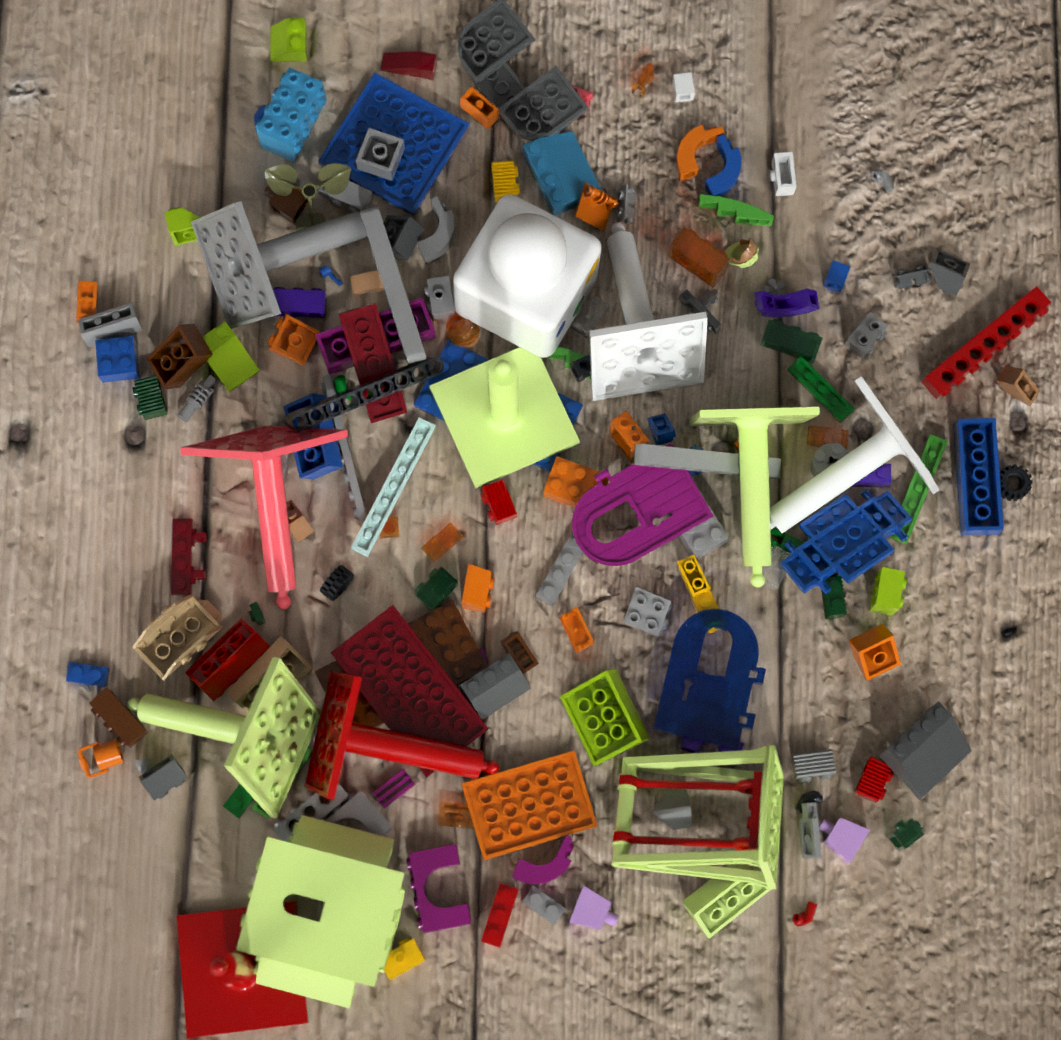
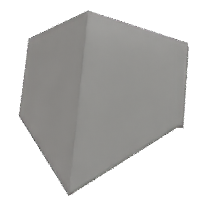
[651,789,692,830]

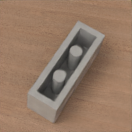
[78,302,142,347]

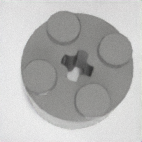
[810,443,849,477]

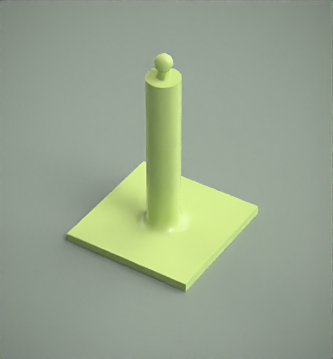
[429,347,580,489]
[689,407,820,588]
[127,657,321,818]

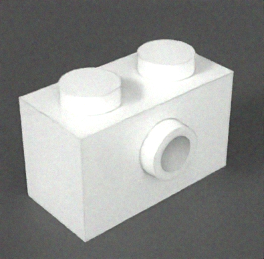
[770,152,796,196]

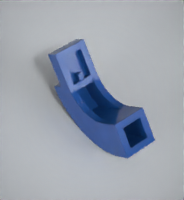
[704,134,742,197]

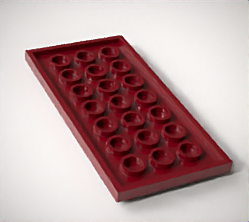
[330,605,488,778]

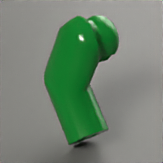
[334,375,351,401]

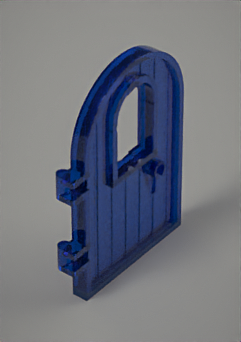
[653,609,766,750]

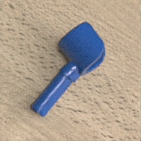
[319,265,343,286]

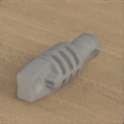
[177,375,216,423]

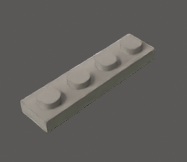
[536,531,583,607]

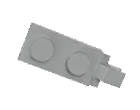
[799,802,822,858]

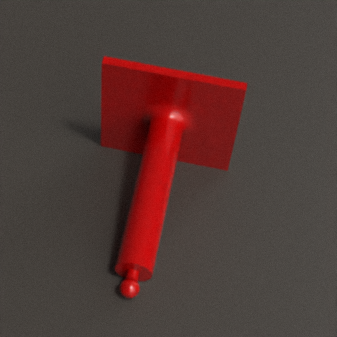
[304,671,499,800]
[177,901,309,1038]

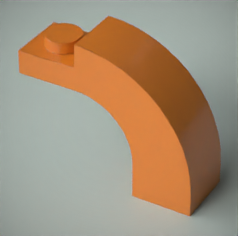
[676,124,725,181]

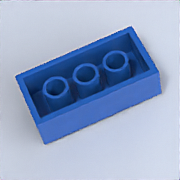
[283,393,343,480]

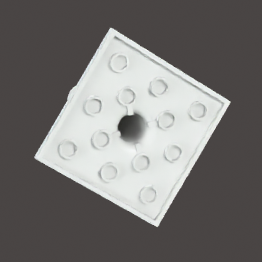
[589,222,707,401]
[770,377,939,533]

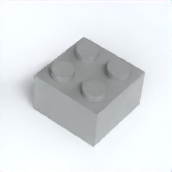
[356,128,405,181]

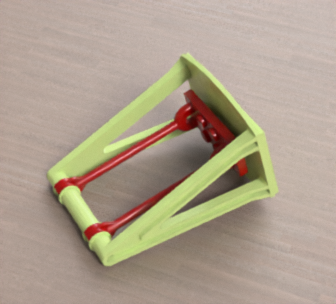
[612,745,784,890]

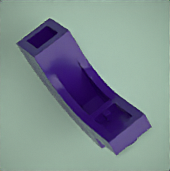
[754,288,820,318]

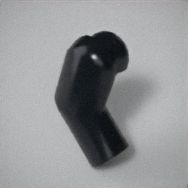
[795,791,823,813]

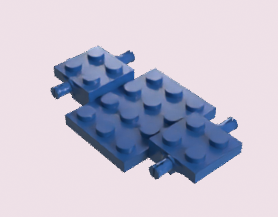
[780,489,912,594]

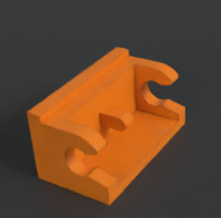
[76,281,97,323]
[559,607,594,653]

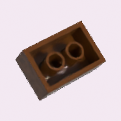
[146,324,213,389]

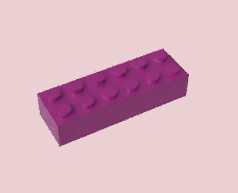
[315,298,436,375]

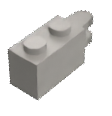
[317,181,373,213]

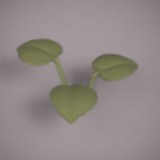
[265,163,351,231]

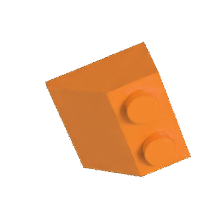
[462,564,495,613]
[848,624,901,681]

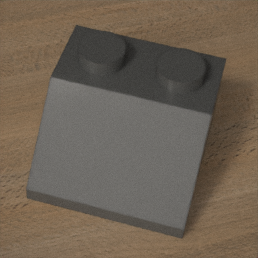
[384,215,425,260]

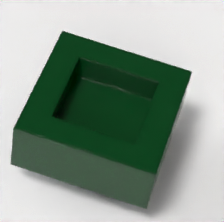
[248,602,266,625]

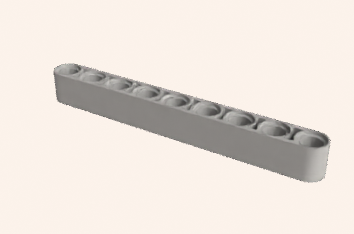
[360,206,426,365]
[634,444,781,479]

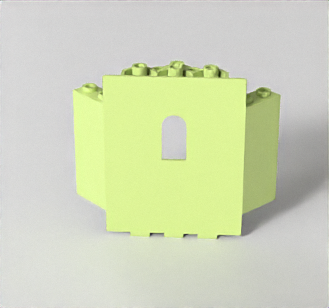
[236,815,406,1008]

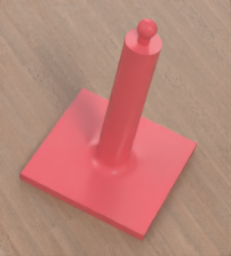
[180,425,348,609]

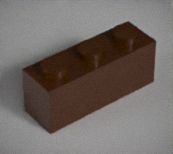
[89,687,149,748]

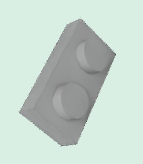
[522,886,566,926]

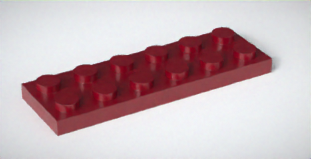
[339,303,408,423]

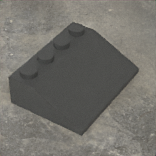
[879,701,972,800]

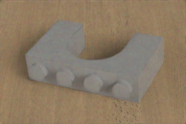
[322,791,393,836]

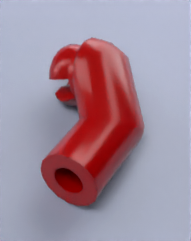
[792,902,817,926]

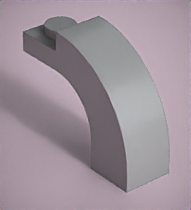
[417,196,455,265]

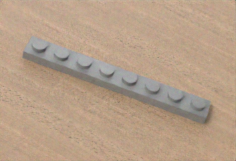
[321,375,367,523]

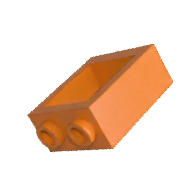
[609,410,649,463]

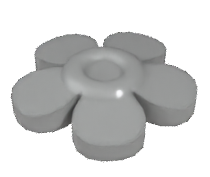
[764,279,785,295]
[698,289,718,307]

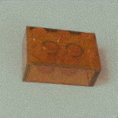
[668,227,730,288]

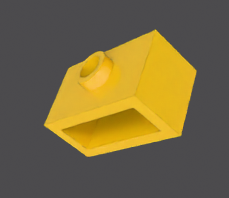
[384,938,426,980]

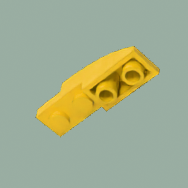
[676,554,727,634]

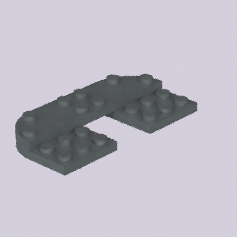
[458,0,589,141]

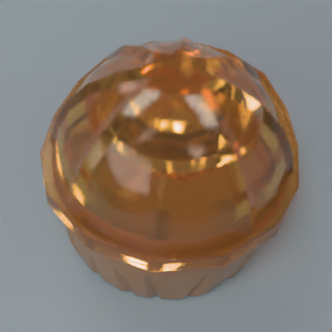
[446,316,480,349]

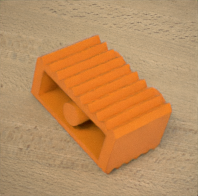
[460,87,499,130]

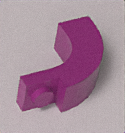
[512,836,575,885]

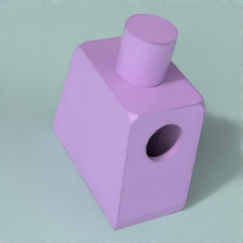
[819,818,870,864]
[569,886,619,930]

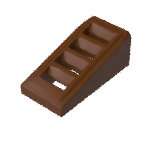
[500,631,539,674]

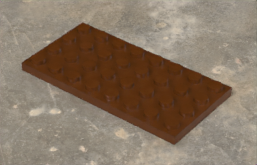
[314,600,488,727]

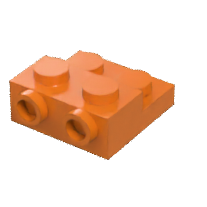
[267,314,320,366]

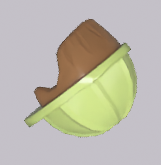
[724,238,759,268]

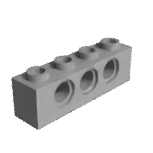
[272,784,349,842]

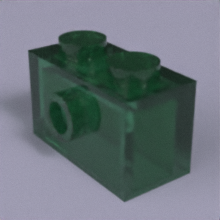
[887,818,924,852]

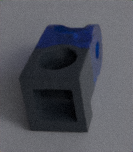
[570,355,591,383]

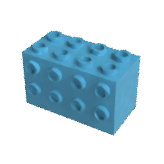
[255,67,327,162]

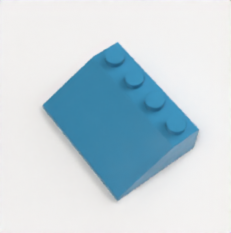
[523,131,602,216]

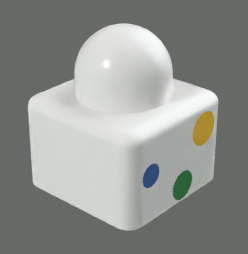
[453,195,601,357]

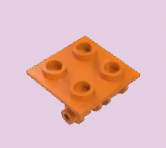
[575,182,619,232]

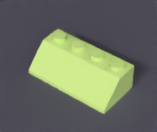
[682,864,770,938]

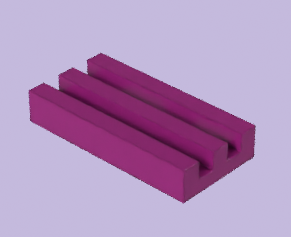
[373,769,416,809]

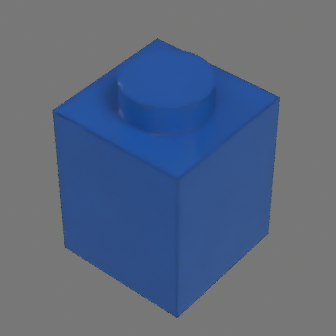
[823,260,850,293]

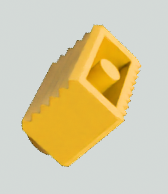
[491,160,520,203]

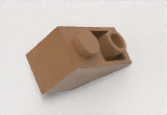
[286,500,314,542]

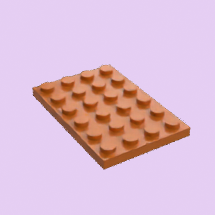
[461,750,598,861]

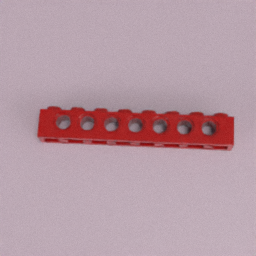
[921,286,1052,399]

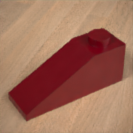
[380,51,437,80]

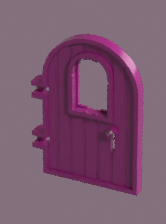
[572,443,713,566]

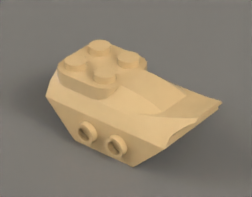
[133,595,223,680]

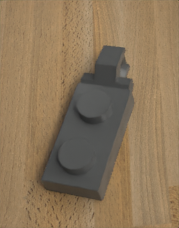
[679,290,721,334]

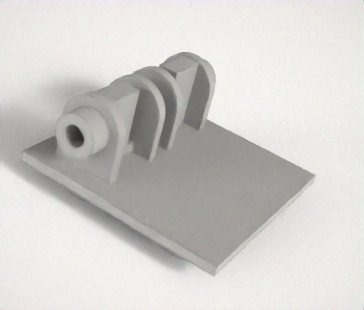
[623,586,672,637]

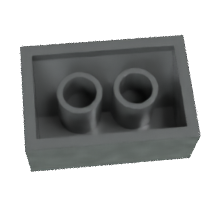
[460,653,531,720]

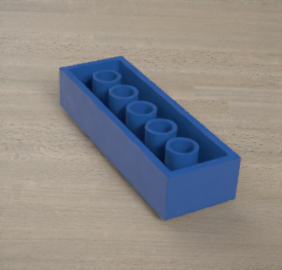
[953,418,1004,536]

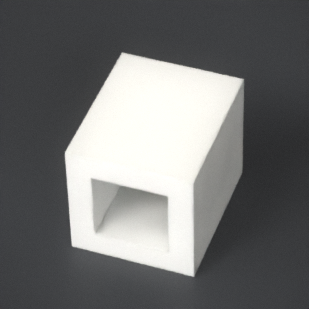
[672,72,695,102]

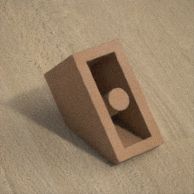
[996,366,1040,406]

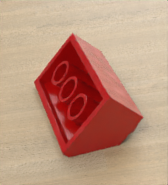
[185,618,270,702]

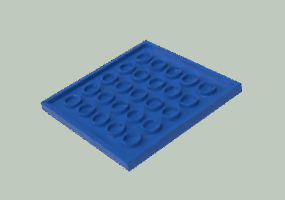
[318,72,469,216]

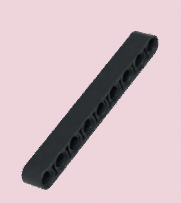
[285,357,444,431]

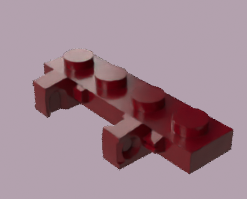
[171,518,207,596]

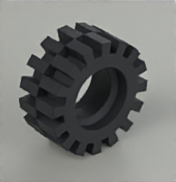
[1000,464,1033,501]
[320,565,354,601]

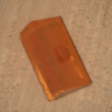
[439,802,474,829]

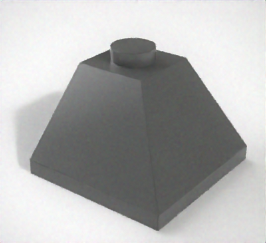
[930,249,970,296]

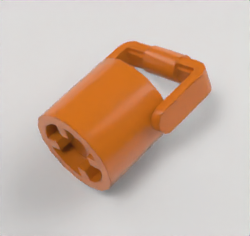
[78,739,124,778]

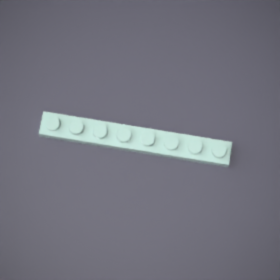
[351,417,436,557]

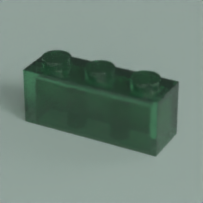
[760,319,823,364]

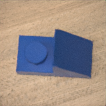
[647,413,676,445]

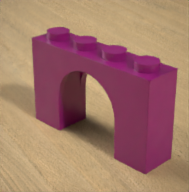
[406,844,471,934]

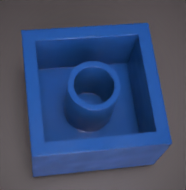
[95,336,140,383]

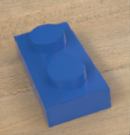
[66,662,109,688]

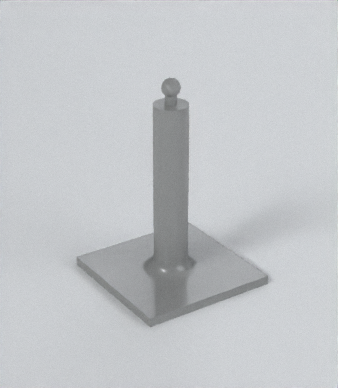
[191,201,367,329]

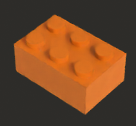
[543,456,609,508]

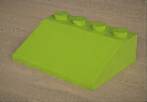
[560,669,650,767]

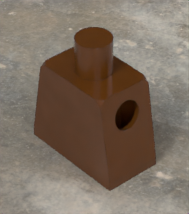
[264,184,308,225]

